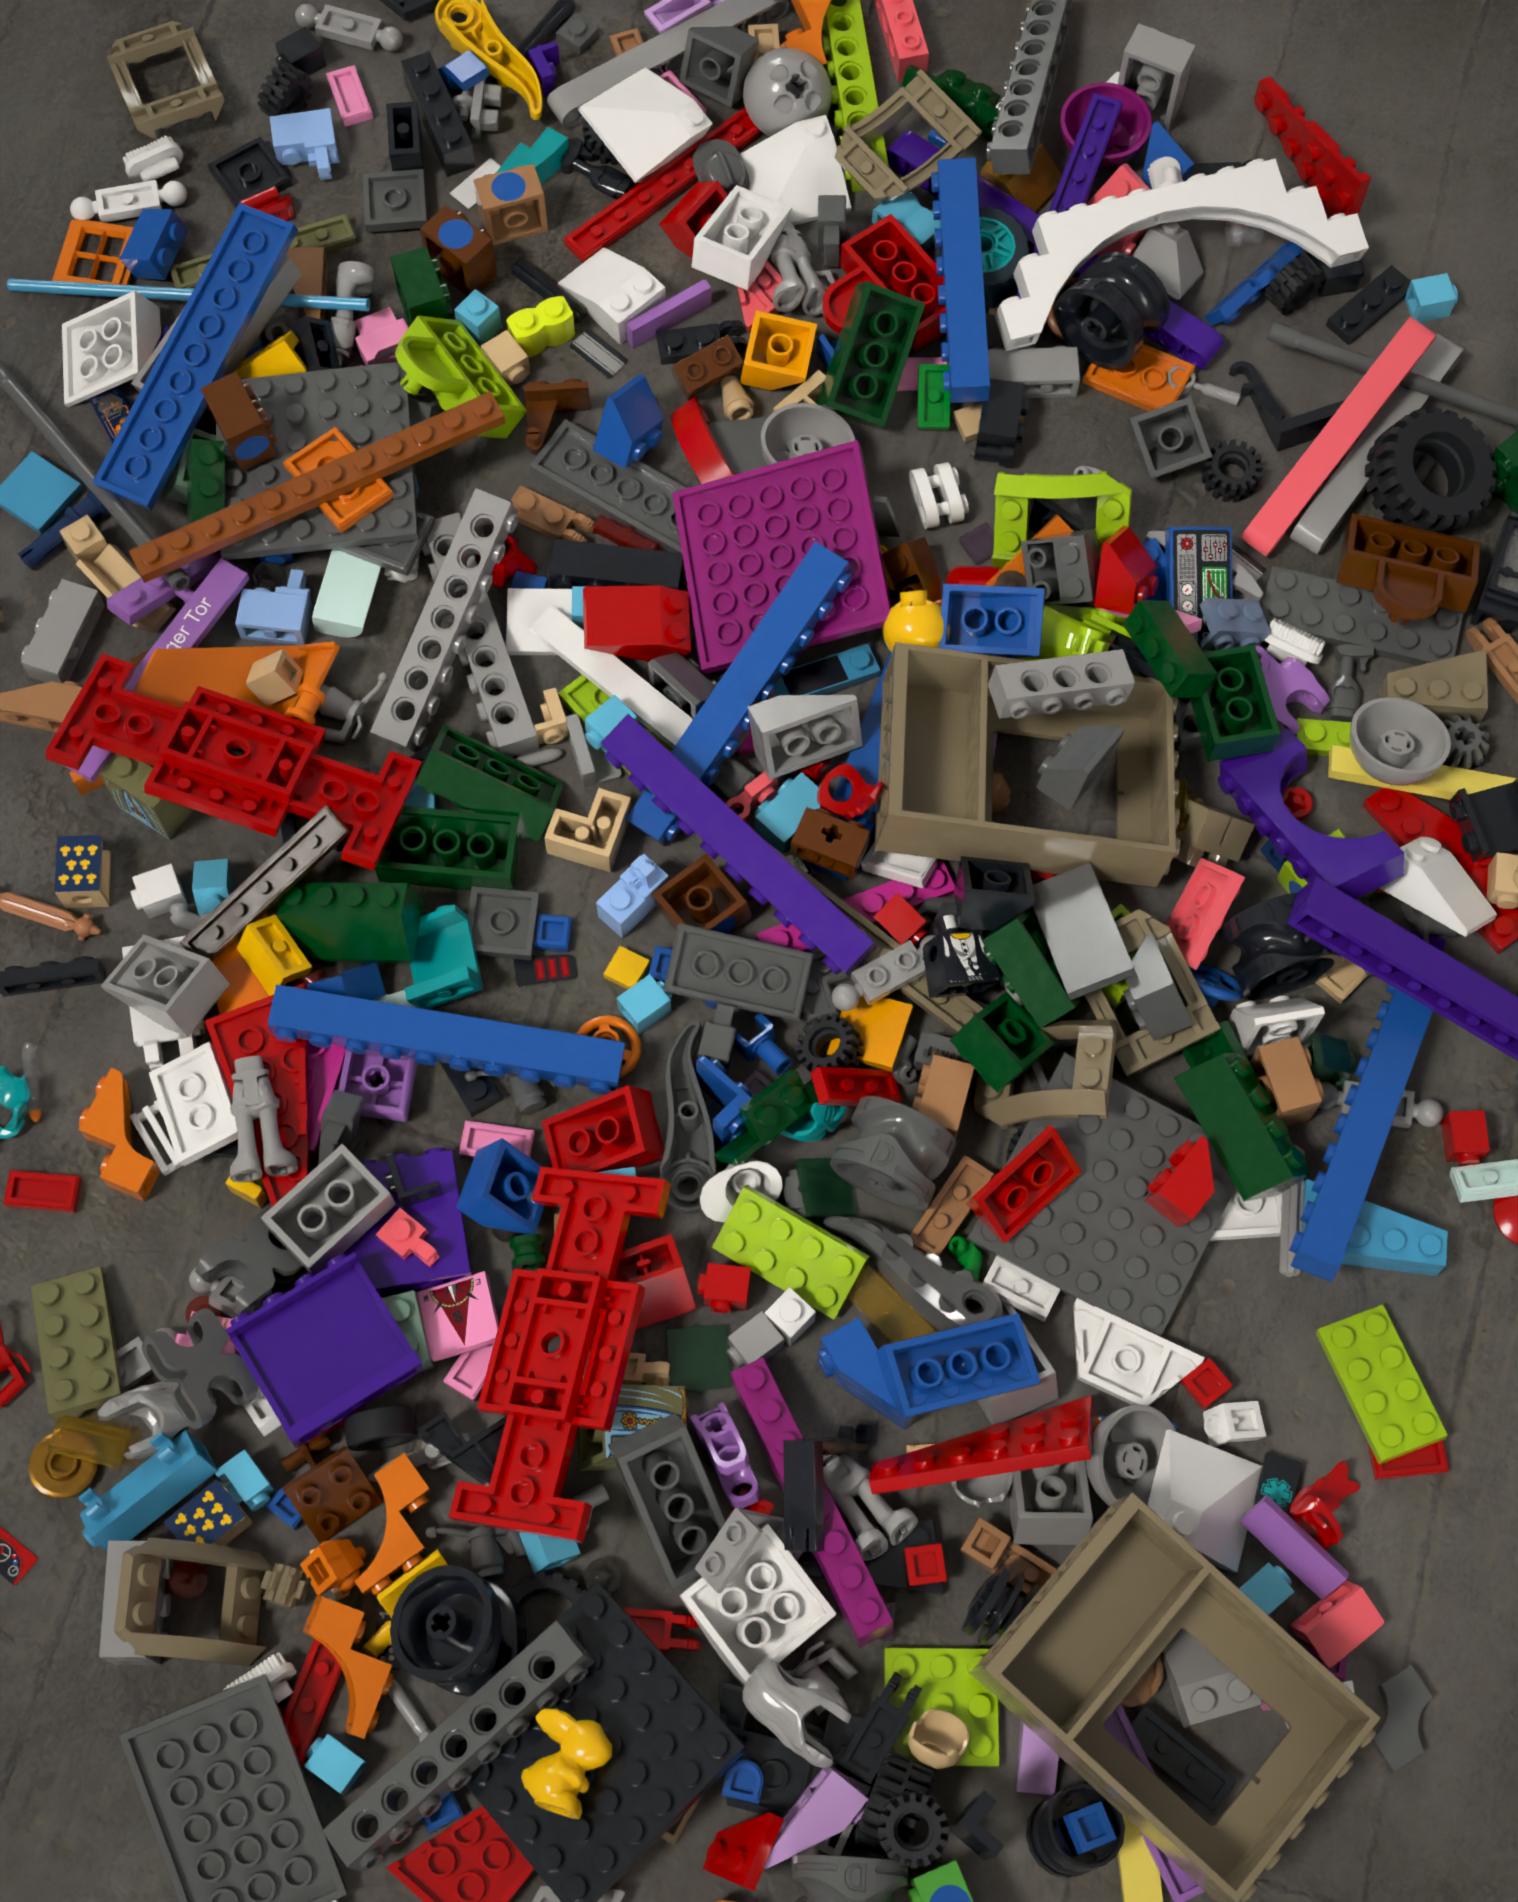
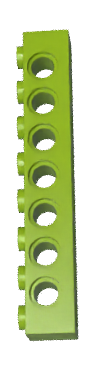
[822,0,889,192]

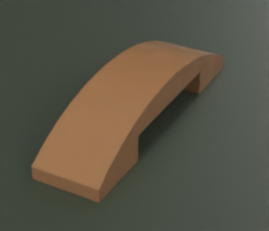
[960,1517,1057,1595]

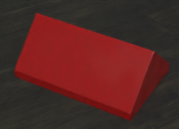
[966,1125,1082,1244]

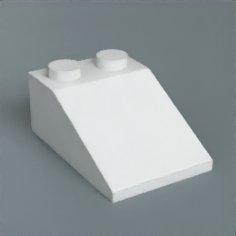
[691,185,792,290]
[558,247,666,345]
[1380,836,1497,937]
[1228,996,1325,1057]

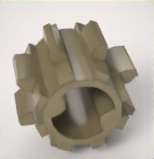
[260,1563,310,1609]

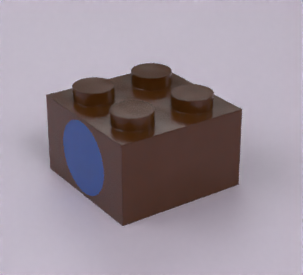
[420,205,497,296]
[200,372,277,472]
[652,853,752,934]

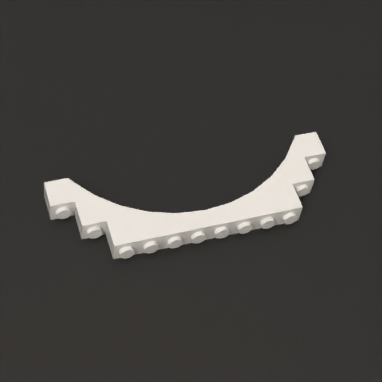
[995,159,1369,351]

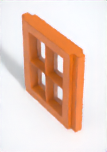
[52,219,134,285]

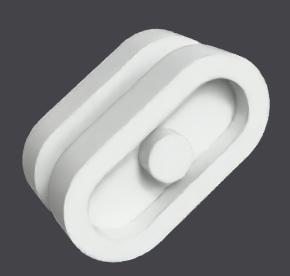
[909,462,969,529]

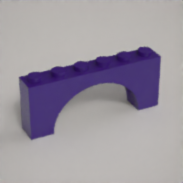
[1218,728,1404,899]

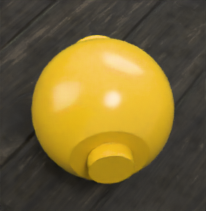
[883,590,950,653]

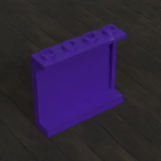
[344,1147,473,1297]
[225,1252,424,1448]

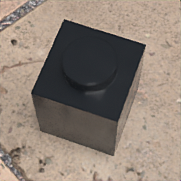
[275,26,326,75]

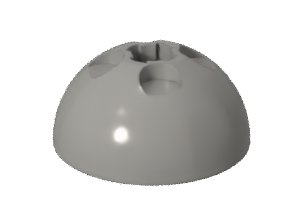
[743,47,832,137]
[760,403,855,465]
[1349,697,1451,785]
[1086,1405,1176,1506]

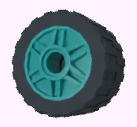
[934,206,1030,313]

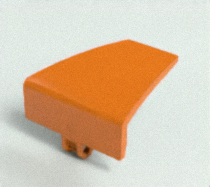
[133,641,340,788]

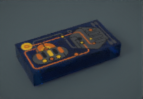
[89,386,131,444]

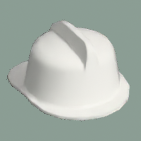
[700,1158,783,1222]

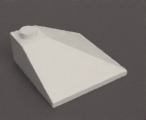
[578,67,713,183]
[740,115,851,225]
[62,291,161,407]
[1147,1430,1262,1573]
[679,1523,836,1686]

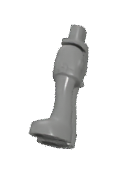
[770,222,827,316]
[330,261,376,367]
[230,1056,298,1183]
[823,1452,918,1561]

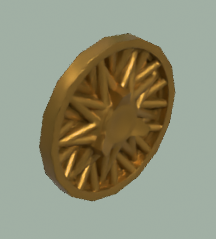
[28,1431,99,1499]

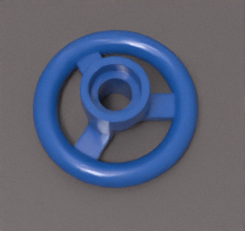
[1188,963,1243,1008]

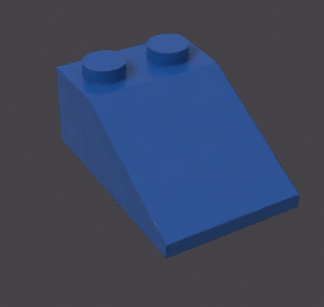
[938,584,1045,658]
[817,1317,913,1430]

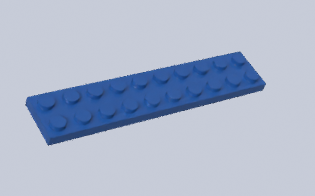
[92,203,298,511]

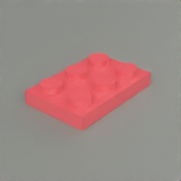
[1166,858,1245,970]

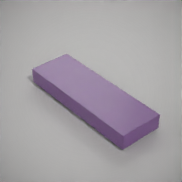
[626,280,712,349]
[1240,1495,1349,1600]

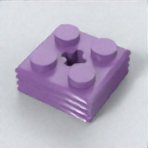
[338,1050,418,1122]

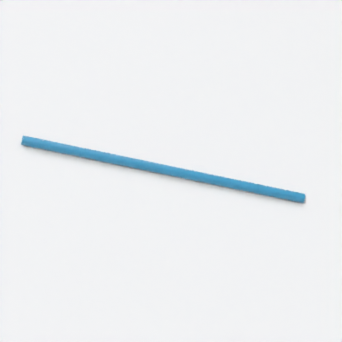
[7,278,370,311]

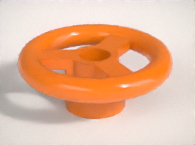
[576,1015,641,1079]

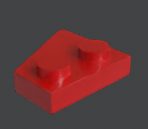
[702,1812,784,1892]

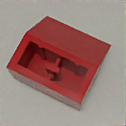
[1145,1136,1215,1228]
[615,1234,696,1331]

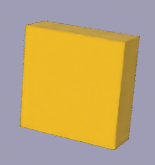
[603,946,650,990]
[225,1176,268,1208]

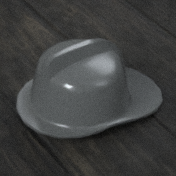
[692,139,750,195]

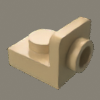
[534,687,568,744]

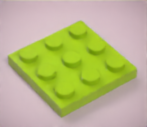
[884,1648,999,1767]

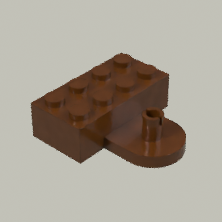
[1336,513,1481,625]

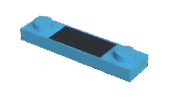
[772,643,881,698]

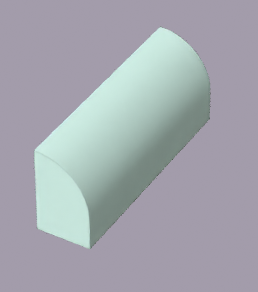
[312,549,381,637]

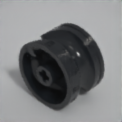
[1055,252,1170,369]
[1218,892,1342,1000]
[390,1565,527,1697]

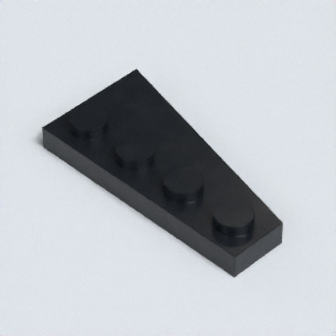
[797,1519,943,1595]

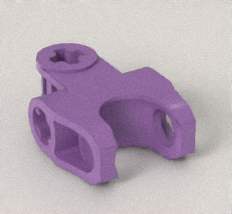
[1255,645,1330,736]
[690,1402,761,1509]

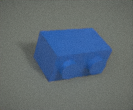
[119,209,188,280]

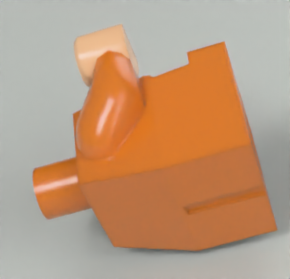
[300,1539,366,1600]

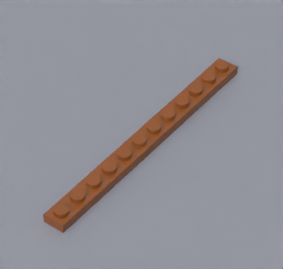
[129,391,506,583]

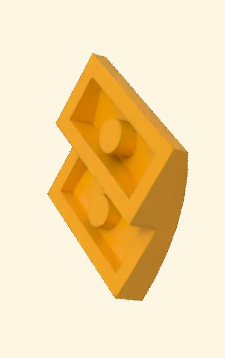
[826,996,913,1072]

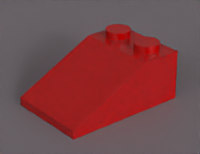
[583,585,691,662]
[541,1085,664,1172]

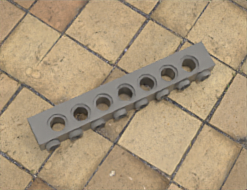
[370,488,519,752]
[422,512,539,758]

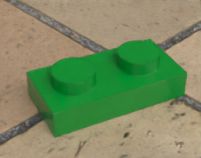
[917,364,950,430]

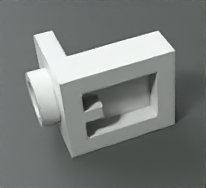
[1203,1401,1266,1447]

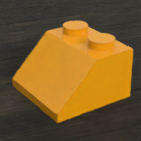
[740,310,817,391]

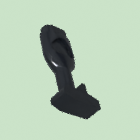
[562,138,633,198]

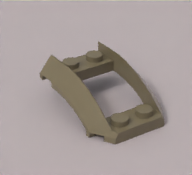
[107,21,225,140]
[835,69,982,201]
[1085,909,1221,1077]
[974,1020,1118,1129]
[114,1538,273,1667]

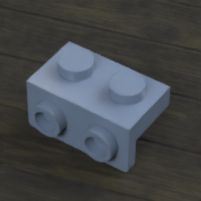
[1200,597,1271,650]

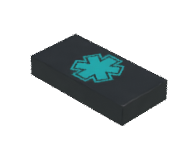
[1253,1452,1303,1516]

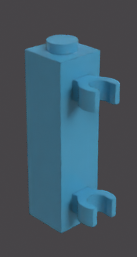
[78,1430,218,1551]

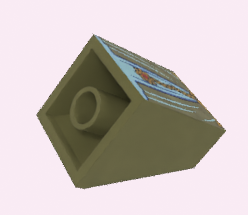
[99,753,194,840]
[578,1384,689,1471]

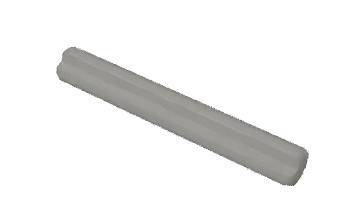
[1279,1145,1305,1277]

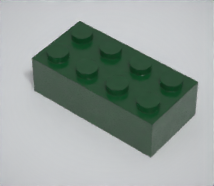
[817,281,925,428]

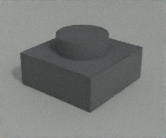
[556,13,599,55]

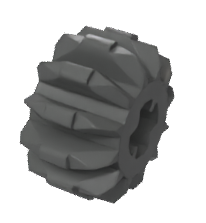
[1442,714,1490,770]

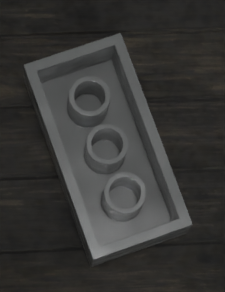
[608,1413,725,1589]

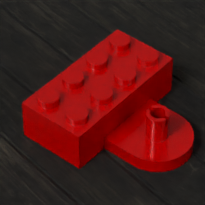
[822,214,945,352]

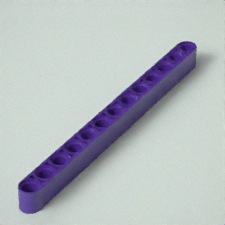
[886,131,1224,369]

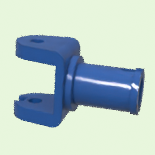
[734,1013,792,1076]

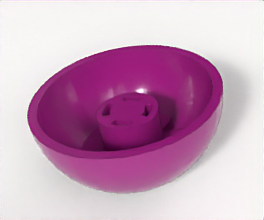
[1060,82,1152,168]

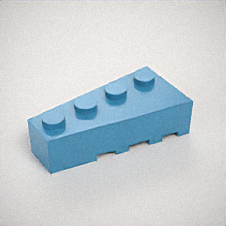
[1302,1179,1448,1276]

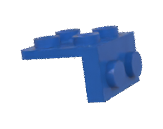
[696,1055,752,1150]

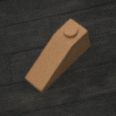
[286,247,329,320]
[0,681,82,732]

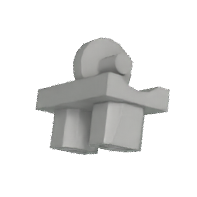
[452,79,502,139]

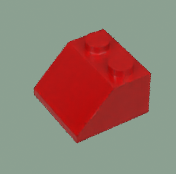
[659,180,728,258]
[1094,526,1159,614]

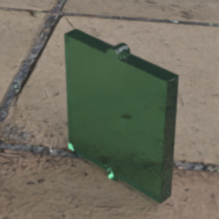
[795,1158,856,1217]
[666,1323,731,1394]

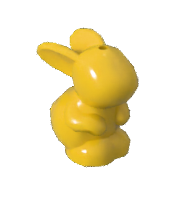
[521,1709,612,1819]

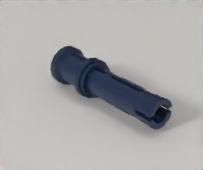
[17,490,109,570]

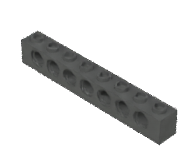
[986,0,1073,174]
[322,1620,594,1872]

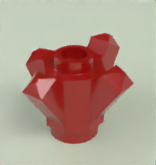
[475,535,538,588]

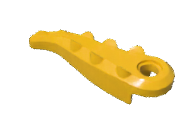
[435,0,543,120]

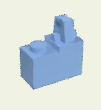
[270,108,340,180]
[235,569,313,645]
[596,854,669,939]

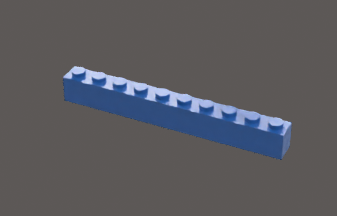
[626,541,852,846]
[267,984,625,1094]
[1289,984,1433,1283]

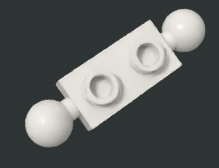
[70,180,187,223]

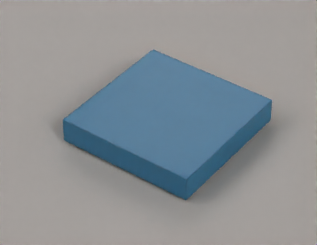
[0,451,83,535]

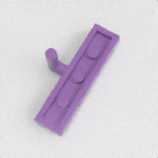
[106,549,223,625]

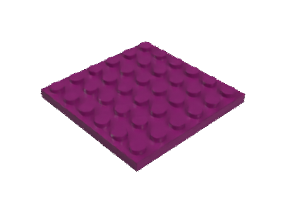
[672,440,892,674]

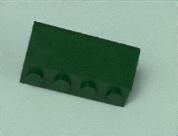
[415,724,564,842]
[375,806,519,890]
[277,882,424,963]
[1174,1052,1310,1202]

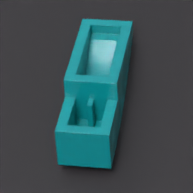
[495,127,569,184]

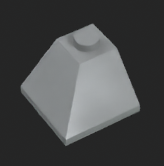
[1133,222,1204,300]

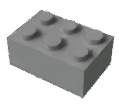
[1118,23,1196,132]
[260,1144,396,1275]
[99,1541,173,1665]

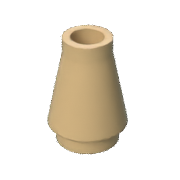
[720,375,754,421]

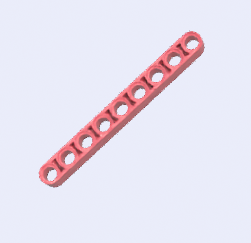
[1240,317,1437,557]

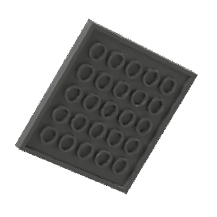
[216,362,419,561]
[966,1053,1236,1337]

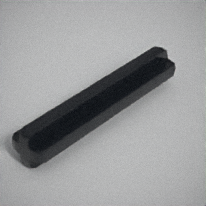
[516,0,575,61]
[511,258,587,323]

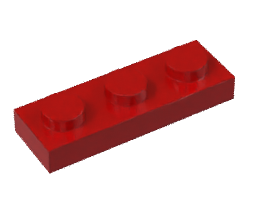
[810,1066,903,1106]

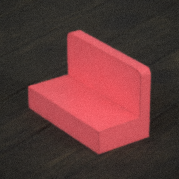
[1289,1580,1384,1668]

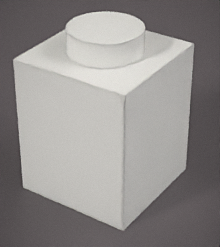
[130,864,188,919]
[765,1287,816,1346]

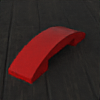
[670,396,738,484]

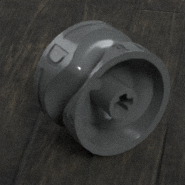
[830,1096,957,1211]
[791,1855,908,1902]

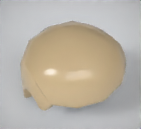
[908,1709,970,1770]

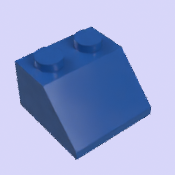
[593,374,664,469]
[456,1138,545,1234]

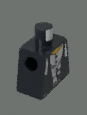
[922,915,1002,998]

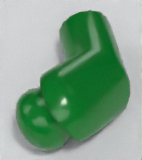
[948,1235,983,1281]

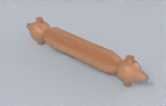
[0,892,101,941]

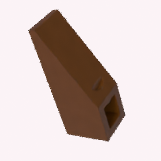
[882,537,942,602]

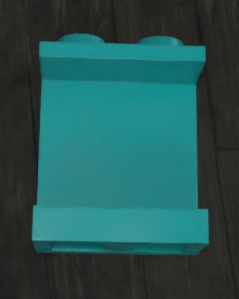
[404,904,483,1009]

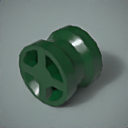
[509,1234,547,1271]

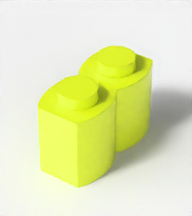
[506,296,575,358]

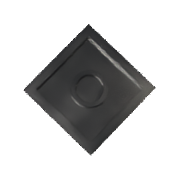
[207,137,293,208]

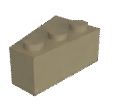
[1379,649,1488,724]

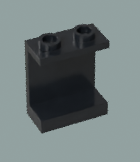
[1449,777,1518,863]

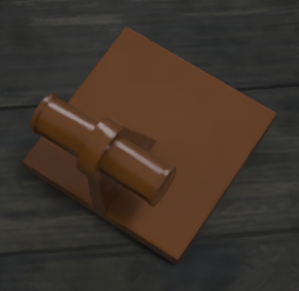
[524,379,591,455]
[280,1431,382,1544]

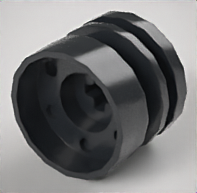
[962,1564,1041,1645]
[1026,1784,1125,1879]

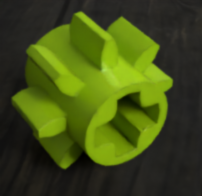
[1065,626,1110,656]

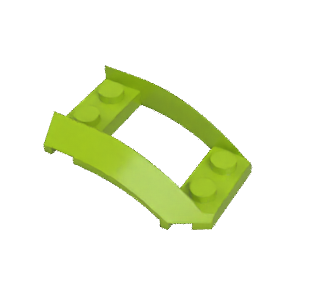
[991,471,1132,568]

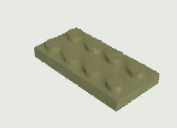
[31,1266,124,1420]

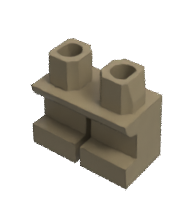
[1176,799,1255,868]

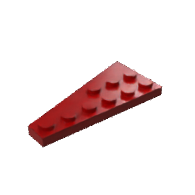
[1254,76,1371,219]
[1362,788,1518,955]
[205,983,309,1207]
[869,1395,1094,1495]
[386,1806,535,1902]

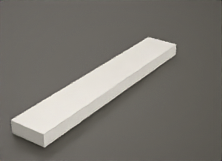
[529,605,693,748]

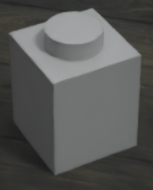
[726,1311,784,1368]

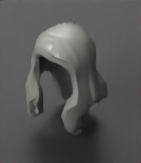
[98,1381,217,1459]
[743,1659,851,1768]

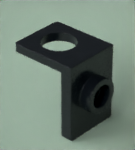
[384,1153,444,1208]

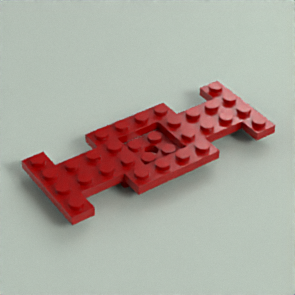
[45,653,422,871]
[448,1167,671,1543]

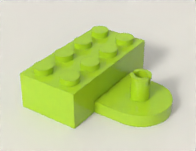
[395,316,526,438]

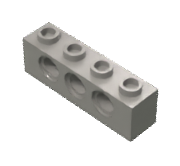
[988,649,1135,719]

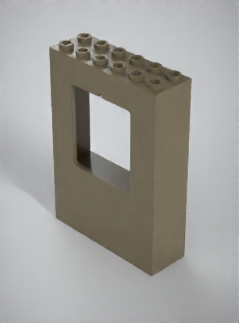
[875,642,1180,887]
[970,1492,1381,1902]

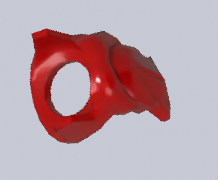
[817,763,883,820]
[1289,1461,1360,1549]

